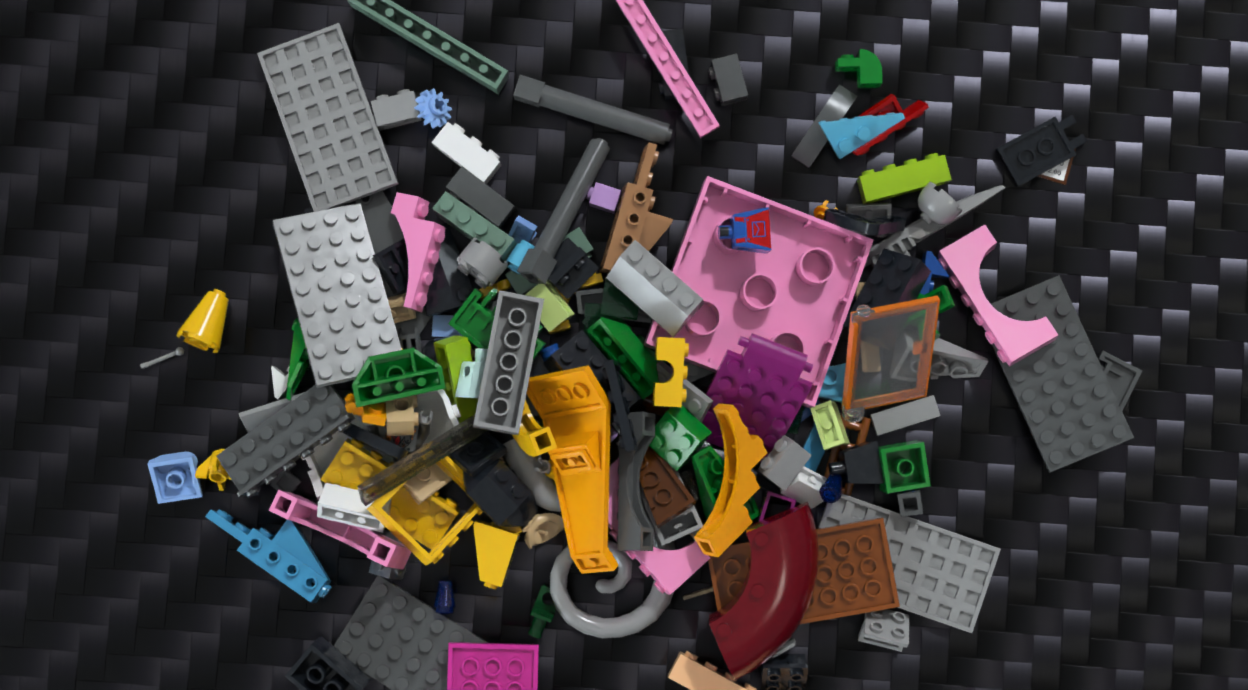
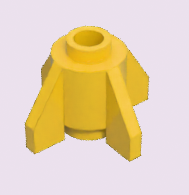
[195,449,232,491]

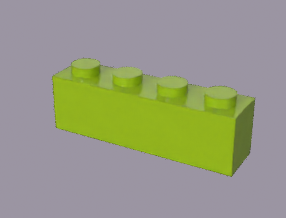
[857,153,952,204]
[433,335,478,430]

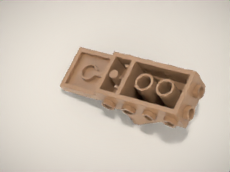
[599,142,673,274]

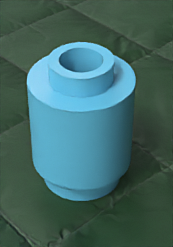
[506,239,535,274]

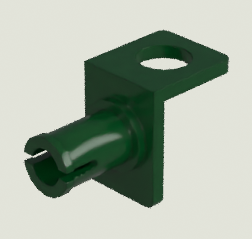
[528,585,556,639]

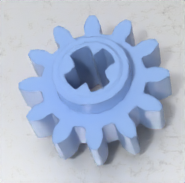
[414,88,452,129]

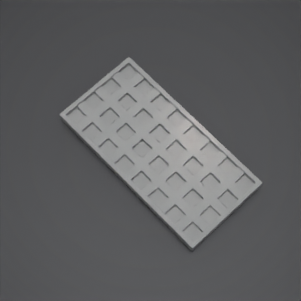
[257,23,398,212]
[273,203,402,388]
[818,490,1001,633]

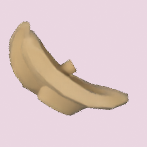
[522,513,564,549]

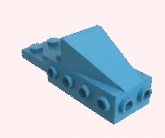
[205,509,332,603]

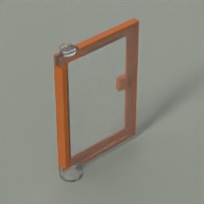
[841,295,940,422]

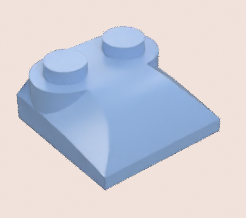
[148,451,203,504]

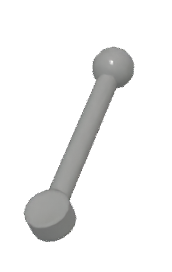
[140,347,184,369]

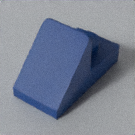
[920,251,949,295]

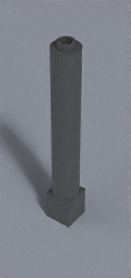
[513,75,673,145]
[517,138,610,284]

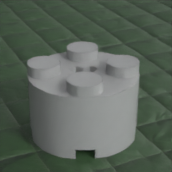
[457,237,508,289]

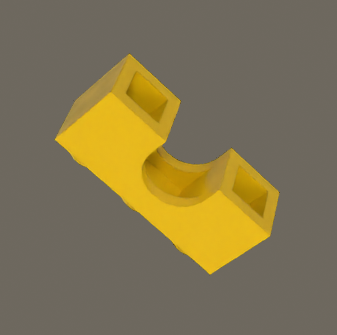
[652,337,689,407]

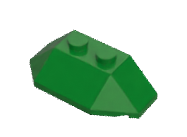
[587,317,659,399]
[352,347,446,407]

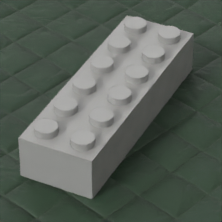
[473,290,544,436]

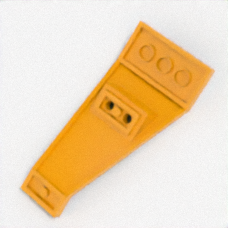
[526,365,618,574]

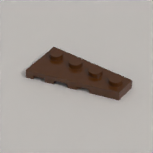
[639,446,696,528]

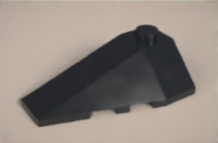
[424,223,473,316]

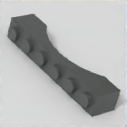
[617,412,655,551]

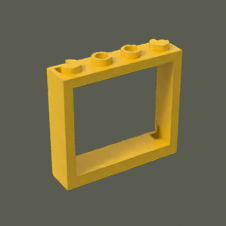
[367,441,483,566]

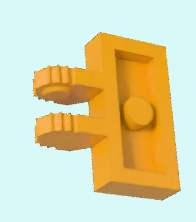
[345,393,387,426]

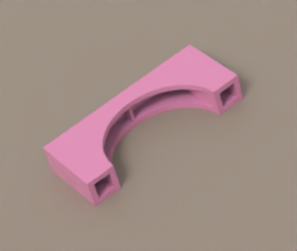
[937,225,1058,367]
[608,457,710,594]
[269,490,411,570]

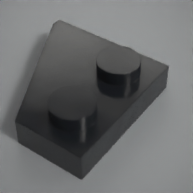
[372,238,408,294]

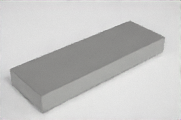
[870,395,940,436]

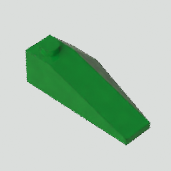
[286,318,310,400]
[691,445,760,520]

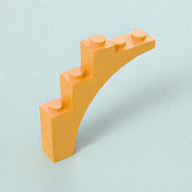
[694,403,768,557]

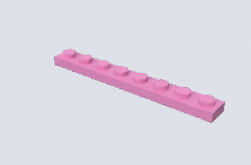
[616,0,720,138]

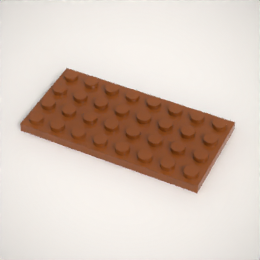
[708,517,900,624]

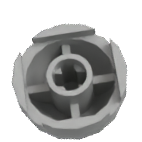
[918,182,963,225]

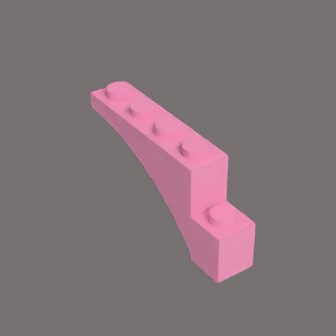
[391,192,446,312]

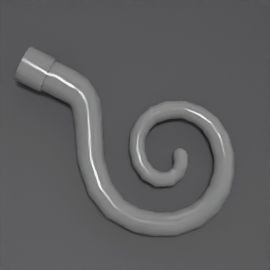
[503,439,676,639]

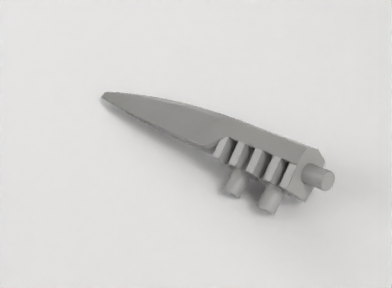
[864,185,1005,268]

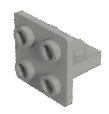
[858,609,909,652]

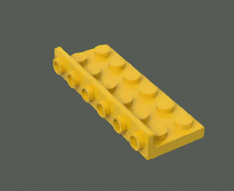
[320,438,460,550]

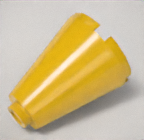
[176,289,229,353]

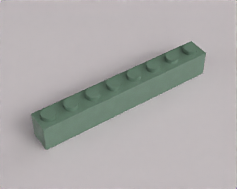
[347,0,510,95]

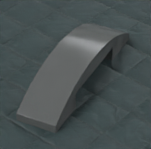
[791,84,857,168]

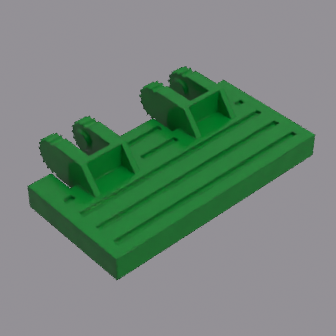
[448,288,546,362]

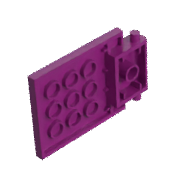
[702,333,813,463]

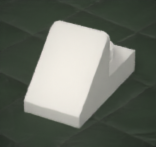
[271,365,310,400]

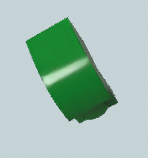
[835,49,882,88]

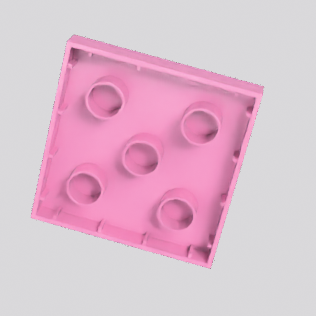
[644,176,874,408]

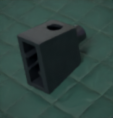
[828,440,884,484]

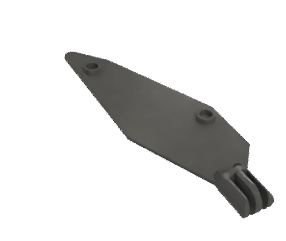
[355,191,433,352]

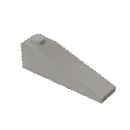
[889,327,989,380]

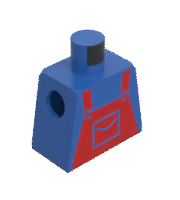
[718,207,771,254]

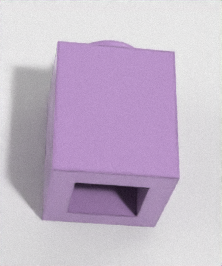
[586,182,621,214]

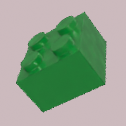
[649,405,712,471]
[878,440,931,494]

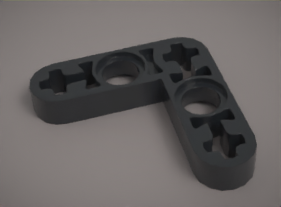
[824,209,906,235]

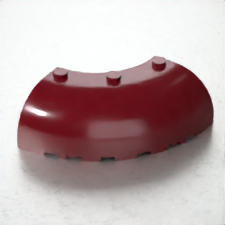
[709,502,819,680]

